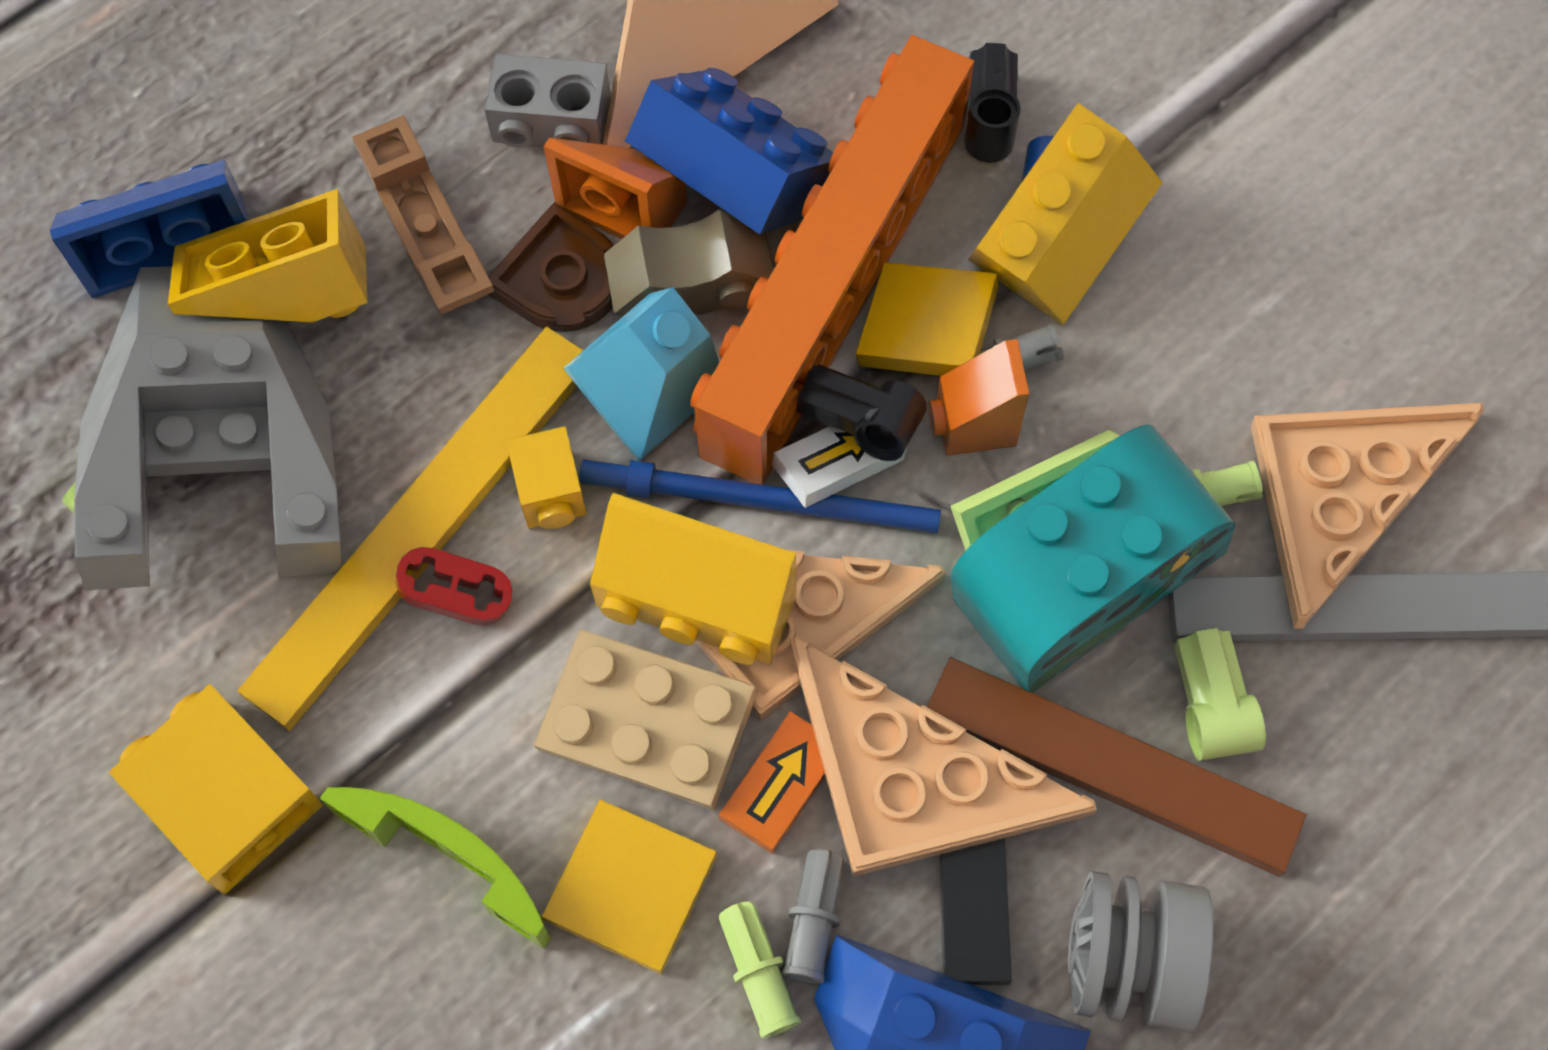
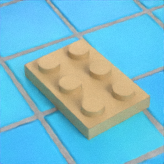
[533,629,758,811]

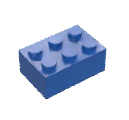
[625,68,833,234]

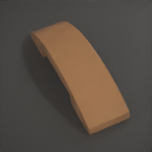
[352,115,494,315]

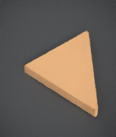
[602,0,839,148]
[1251,403,1484,629]
[695,550,946,720]
[790,636,1097,877]

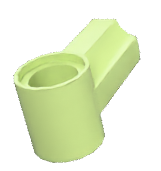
[1174,628,1266,761]

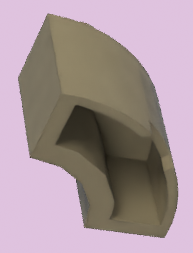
[604,210,773,316]

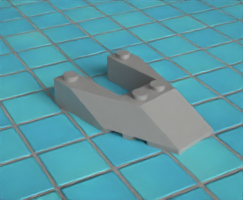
[74,266,341,591]

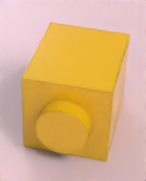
[506,426,587,529]

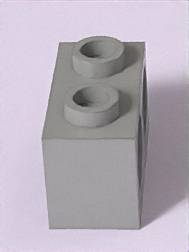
[485,54,611,148]

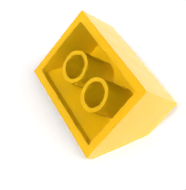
[968,103,1163,325]
[590,493,796,665]

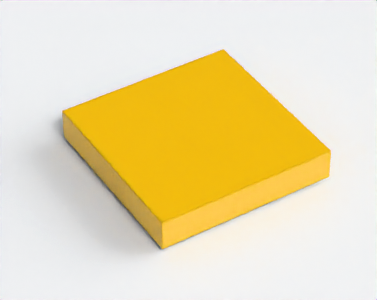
[856,262,999,376]
[541,799,717,975]

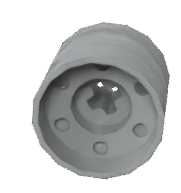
[1068,871,1213,1032]

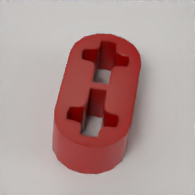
[396,547,513,626]

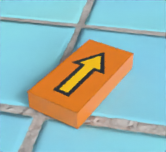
[719,711,826,855]

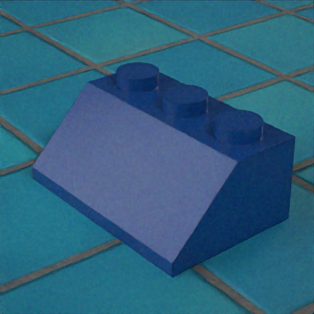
[50,159,250,298]

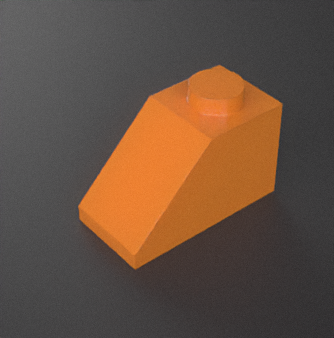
[928,339,1029,456]

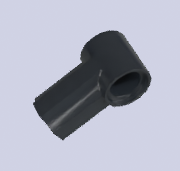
[964,43,1021,163]
[797,364,927,461]

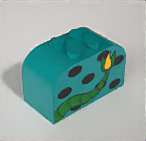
[951,424,1236,693]

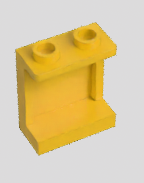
[108,684,323,895]

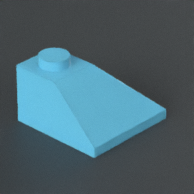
[563,287,719,460]

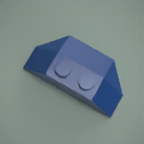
[814,934,1091,1050]

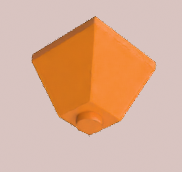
[543,137,687,239]

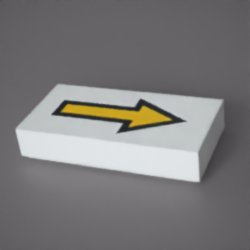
[772,426,907,508]

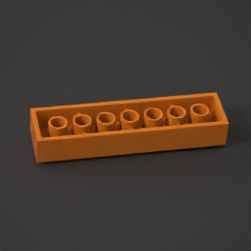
[690,34,975,485]

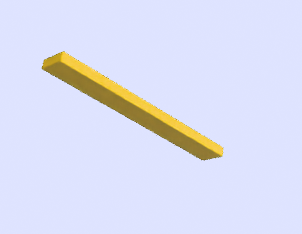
[237,326,583,732]

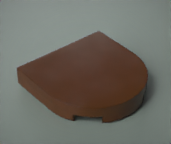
[488,202,614,332]

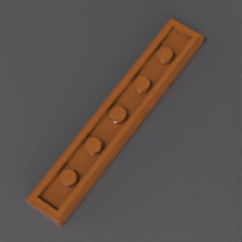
[927,657,1307,877]

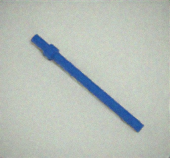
[579,459,941,534]

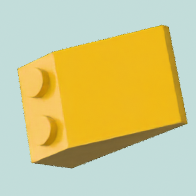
[168,189,368,323]

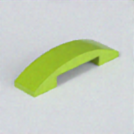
[320,787,551,949]

